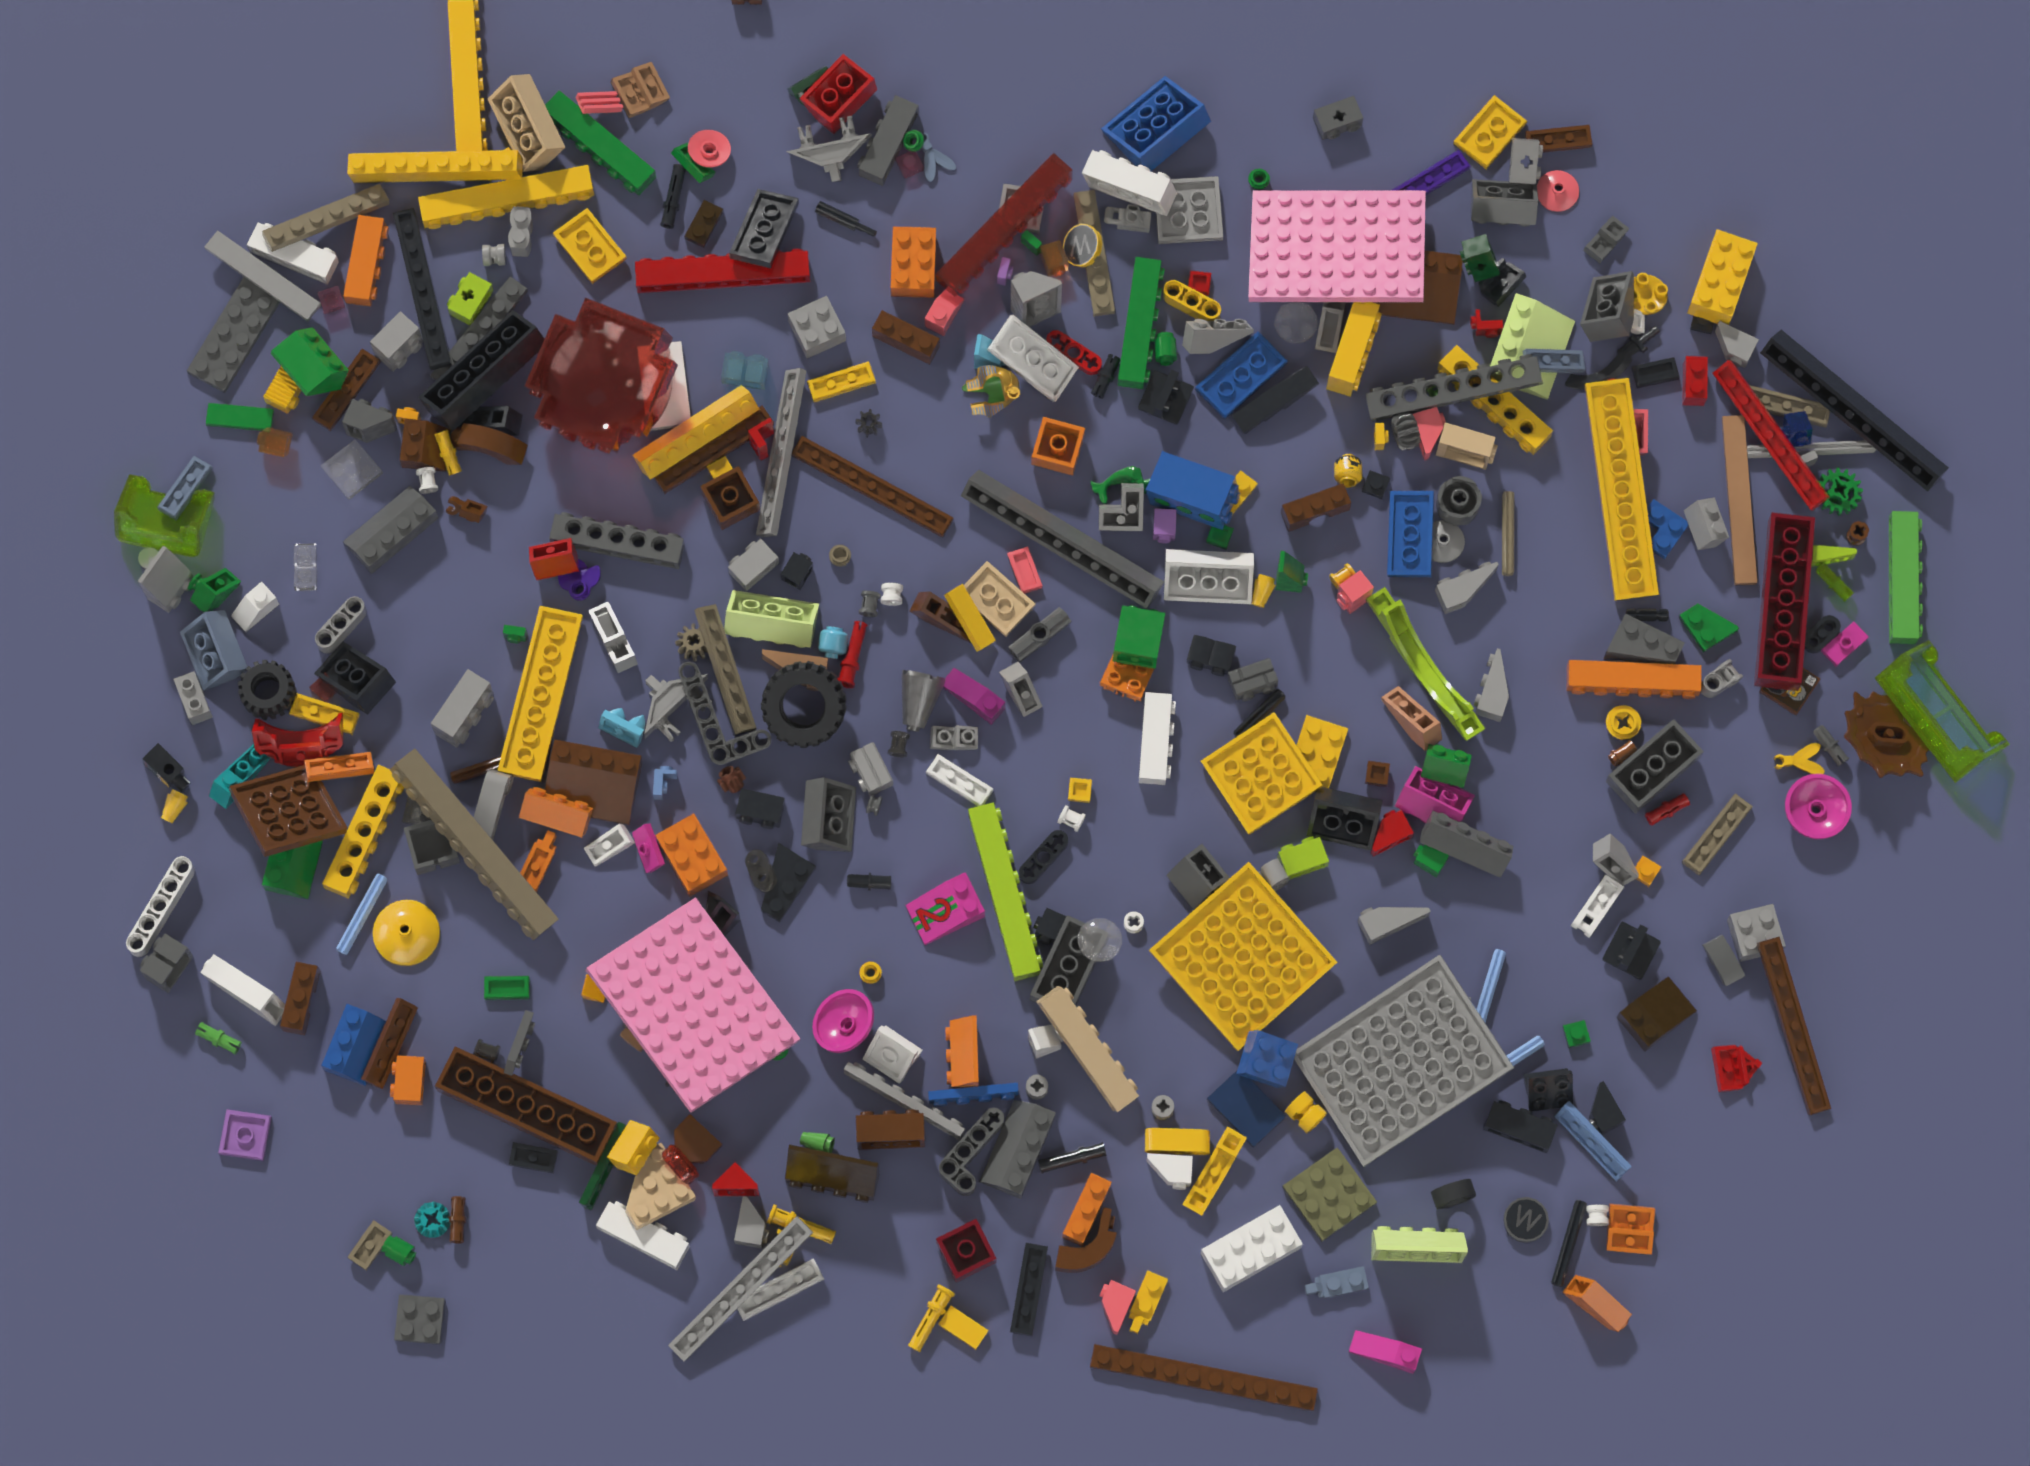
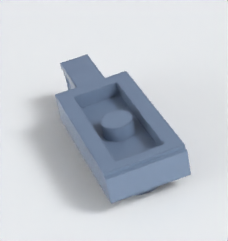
[1304,1266,1369,1299]

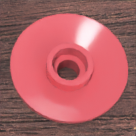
[688,130,731,168]
[1537,170,1579,212]

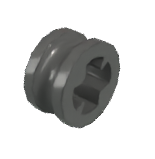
[866,794,882,816]

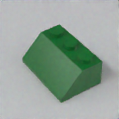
[271,327,349,396]
[262,840,323,900]

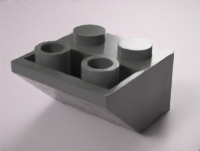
[342,399,397,443]
[1166,844,1230,910]

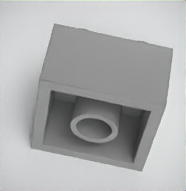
[788,296,846,359]
[370,311,423,372]
[1727,904,1786,962]

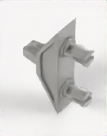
[786,116,872,182]
[644,674,713,742]

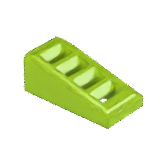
[1811,545,1857,567]

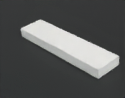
[737,1258,824,1321]

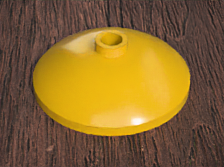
[373,900,440,966]

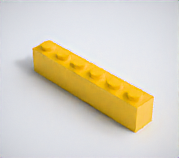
[632,385,760,480]

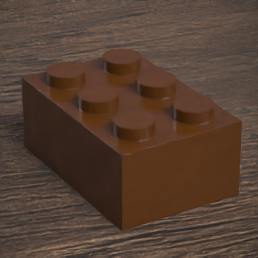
[856,1109,925,1150]

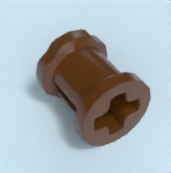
[1846,521,1869,546]

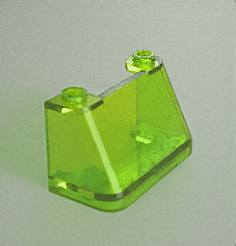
[114,474,215,557]

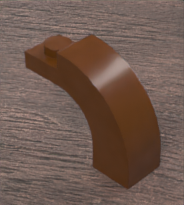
[450,423,528,465]
[1055,1207,1117,1273]

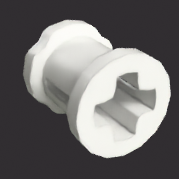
[416,467,438,494]
[1057,805,1086,832]

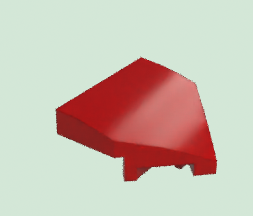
[1711,1045,1762,1092]

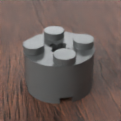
[1436,476,1482,526]

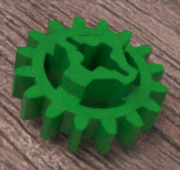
[1819,468,1863,516]

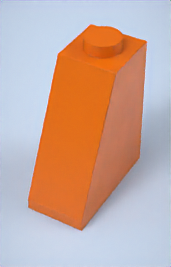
[1562,1275,1632,1332]

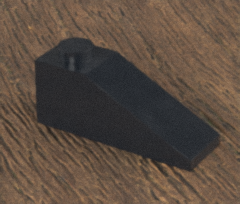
[458,406,523,436]

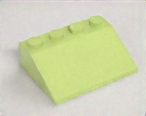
[1490,293,1575,400]
[1371,1226,1468,1263]

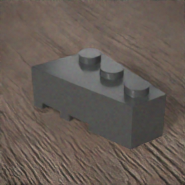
[1604,614,1685,664]

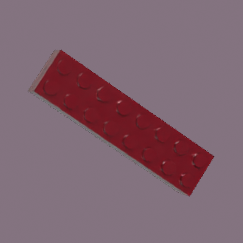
[1754,512,1815,691]

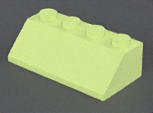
[724,590,819,648]

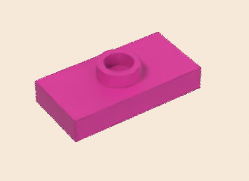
[1821,621,1869,667]
[632,823,665,873]

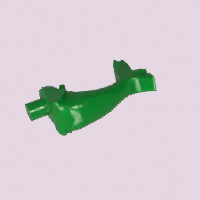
[1090,466,1150,505]

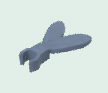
[916,132,956,182]

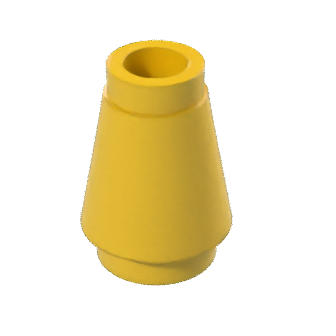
[1252,574,1276,608]
[161,789,188,823]

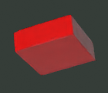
[1188,270,1211,296]

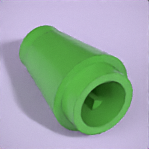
[800,1132,835,1153]

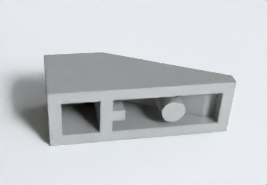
[1357,907,1431,945]

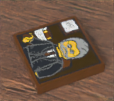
[1759,668,1820,716]

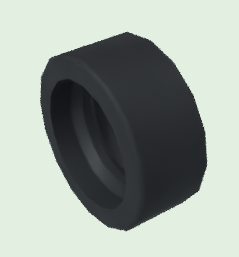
[1431,1179,1476,1209]

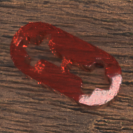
[662,1144,699,1184]

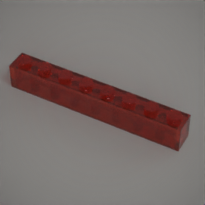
[936,153,1073,297]

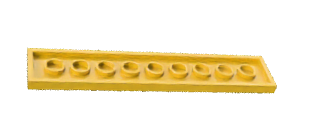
[1585,378,1659,601]

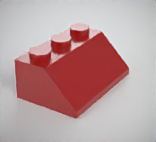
[800,54,877,134]

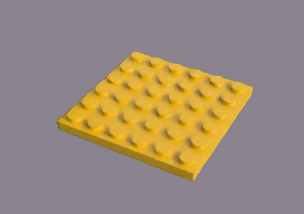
[1148,862,1338,1051]

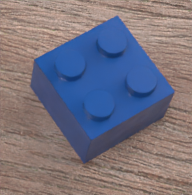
[1236,1030,1298,1088]

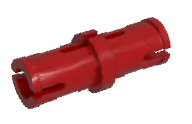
[1645,793,1690,826]

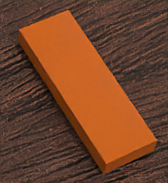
[304,752,374,782]

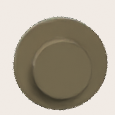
[829,545,851,567]

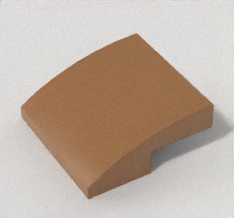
[611,62,670,118]

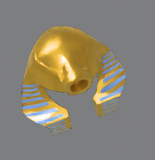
[962,365,1020,418]

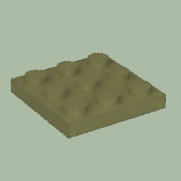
[1282,1147,1377,1242]

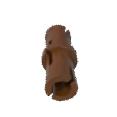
[448,1196,467,1244]

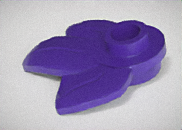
[558,559,601,601]

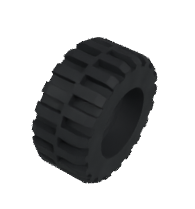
[761,661,847,748]

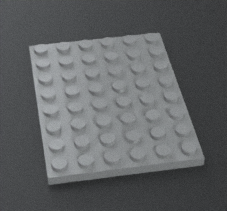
[1294,955,1514,1167]

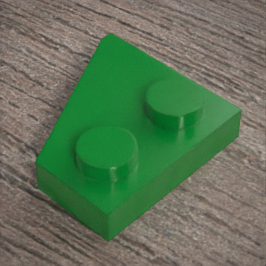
[1679,603,1739,653]

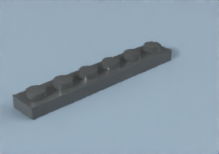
[430,276,528,381]

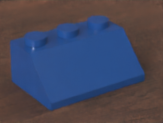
[321,1004,386,1086]

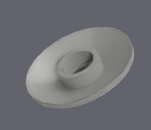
[1432,520,1465,563]

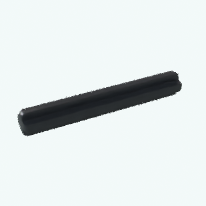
[1551,1200,1587,1287]

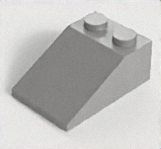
[138,546,194,613]

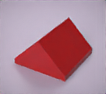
[712,1162,759,1196]

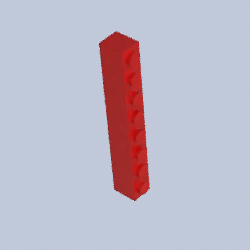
[635,249,810,293]

